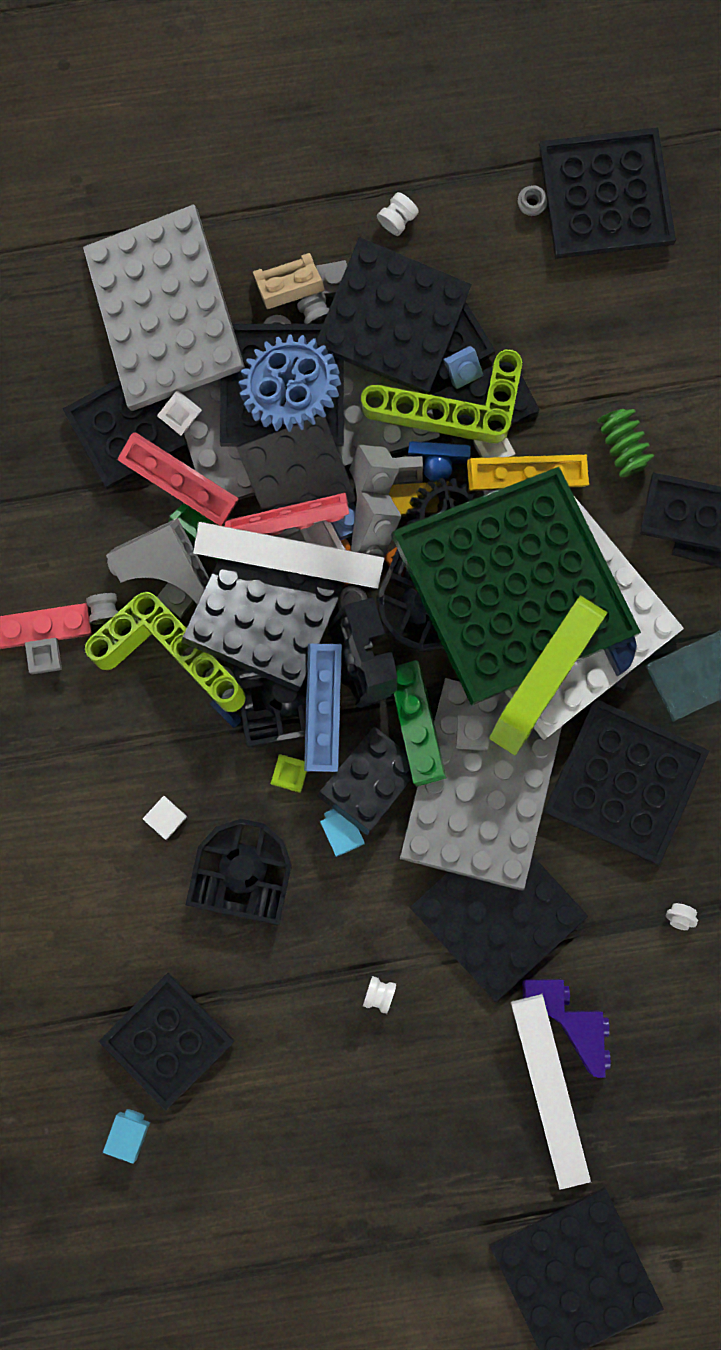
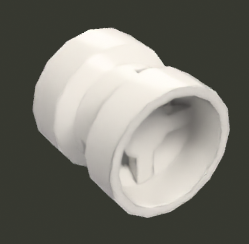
[377,192,419,236]

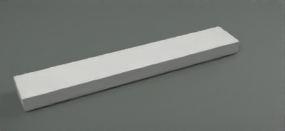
[193,522,384,589]
[511,994,591,1190]

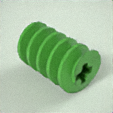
[597,409,654,477]

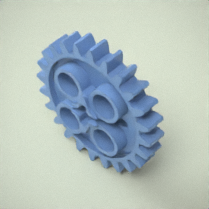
[239,335,341,432]

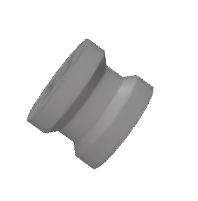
[297,292,330,324]
[86,593,118,625]

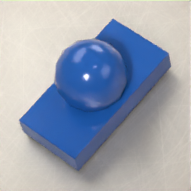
[408,441,471,483]

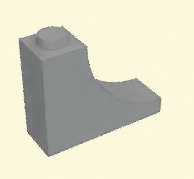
[106,518,210,605]

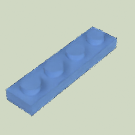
[304,643,342,772]

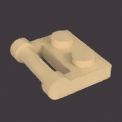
[253,253,325,309]

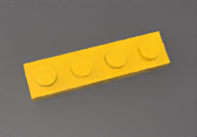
[467,454,589,491]

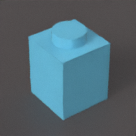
[320,809,365,857]
[103,1109,150,1163]

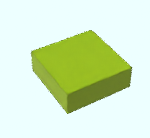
[271,754,307,793]

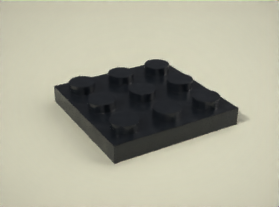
[63,378,187,490]
[236,415,357,512]
[98,972,235,1111]

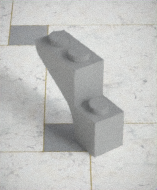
[349,445,401,558]

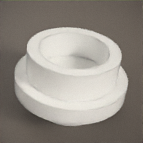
[666,903,698,930]

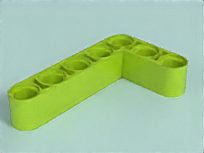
[361,350,522,443]
[85,592,246,712]
[489,595,608,756]

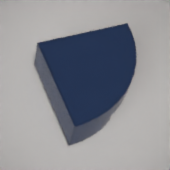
[604,637,637,676]
[210,700,241,728]

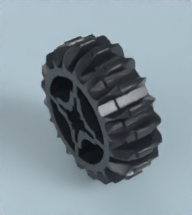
[406,478,478,526]

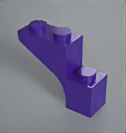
[522,979,611,1078]

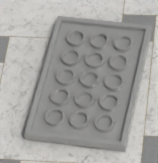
[83,204,245,411]
[400,678,562,891]

